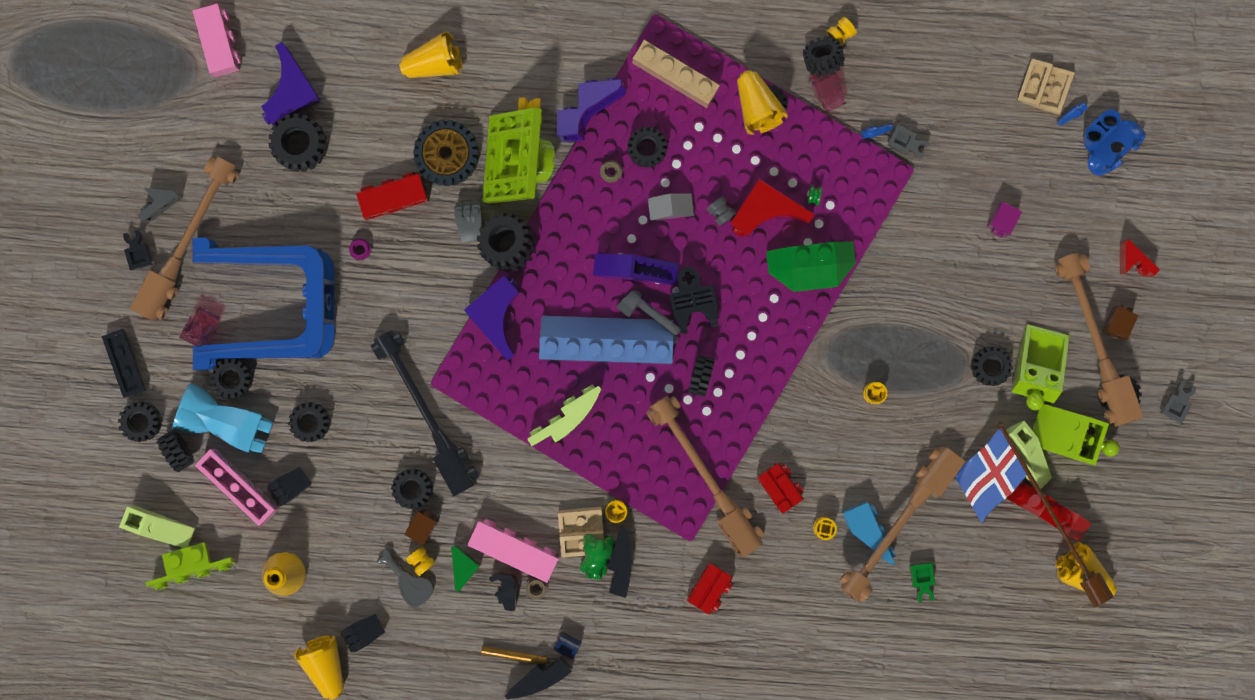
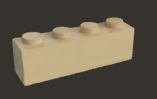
[633,40,720,108]

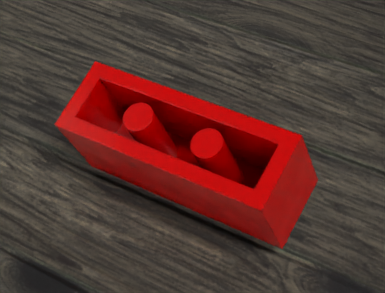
[356,172,429,221]

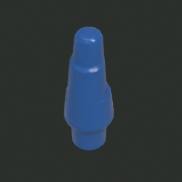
[1057,102,1088,126]
[860,124,893,139]

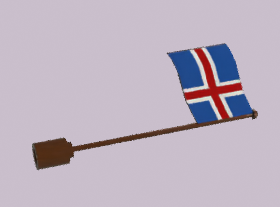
[955,422,1114,607]

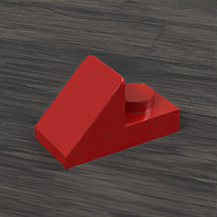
[1120,239,1160,278]

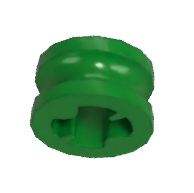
[807,185,822,206]

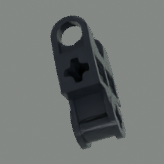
[669,267,718,335]

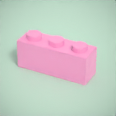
[192,3,241,77]

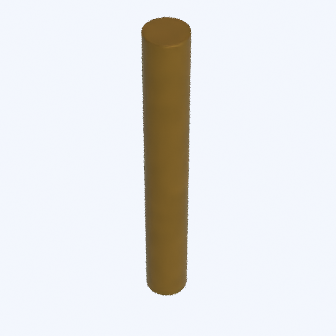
[481,646,548,665]

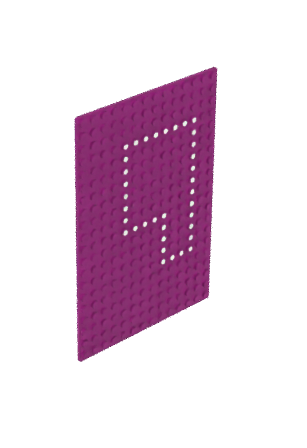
[431,14,914,541]

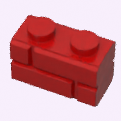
[756,462,804,514]
[686,562,734,615]

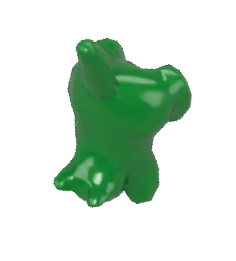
[580,534,615,580]

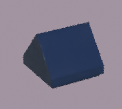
[554,632,582,659]

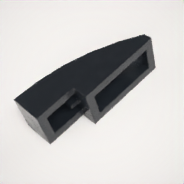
[607,525,631,598]
[505,656,573,700]

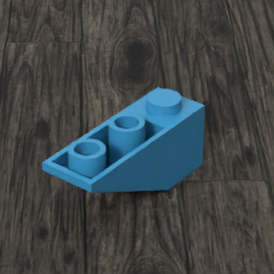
[842,501,896,565]

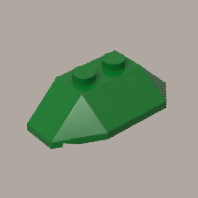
[766,242,856,292]

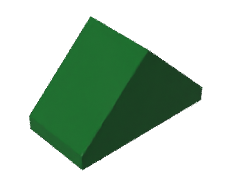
[451,545,481,592]

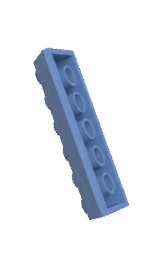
[539,316,673,364]

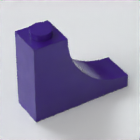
[261,42,321,127]
[593,254,679,285]
[464,276,520,361]

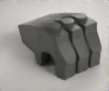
[454,200,483,242]

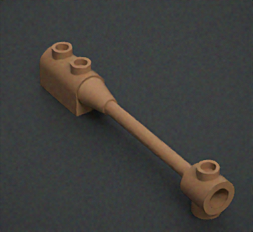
[130,156,239,322]
[1055,253,1144,427]
[646,395,764,557]
[839,446,966,602]

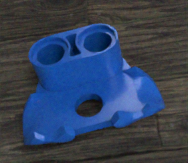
[1083,109,1146,176]

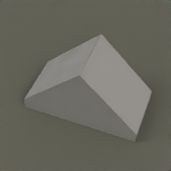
[648,194,694,221]

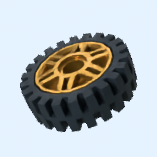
[413,120,479,186]

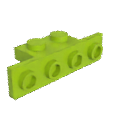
[145,542,237,590]

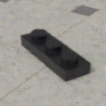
[101,329,146,398]

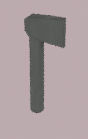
[616,290,681,335]

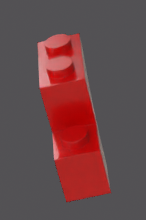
[1006,482,1091,542]

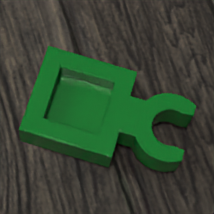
[909,562,935,603]

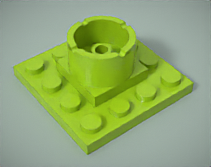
[482,107,555,203]

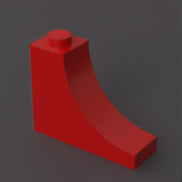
[729,179,815,238]

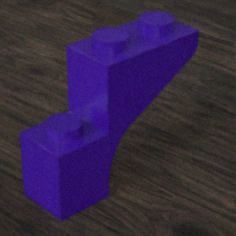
[557,78,627,142]

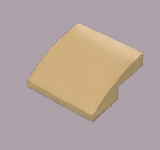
[1018,59,1075,115]
[558,507,604,558]

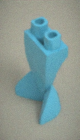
[172,383,273,453]

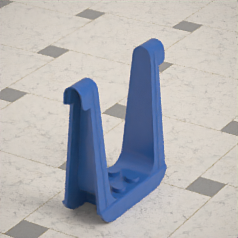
[192,238,335,370]

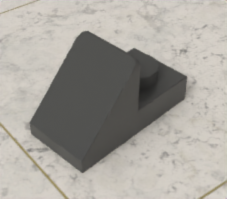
[137,188,182,224]

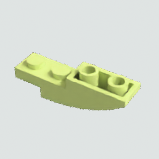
[527,384,601,446]

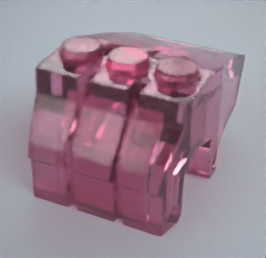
[808,71,846,113]
[179,307,220,347]

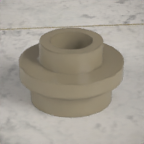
[600,160,622,183]
[525,577,548,599]

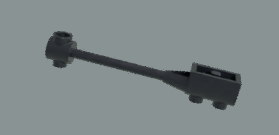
[370,330,479,497]

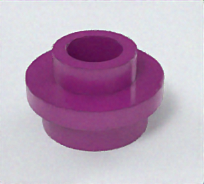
[349,238,371,260]

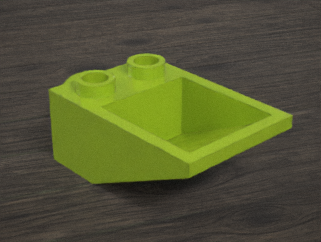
[1011,324,1070,410]
[1032,404,1120,466]

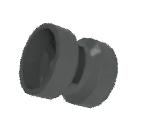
[706,196,737,226]

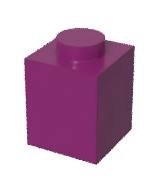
[987,202,1022,238]

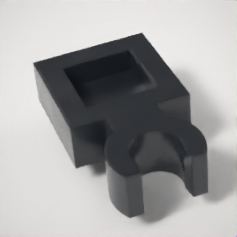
[123,230,153,271]

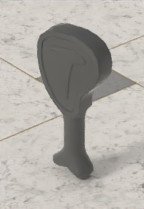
[377,548,434,607]

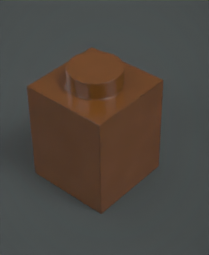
[1102,305,1138,340]
[404,509,439,545]

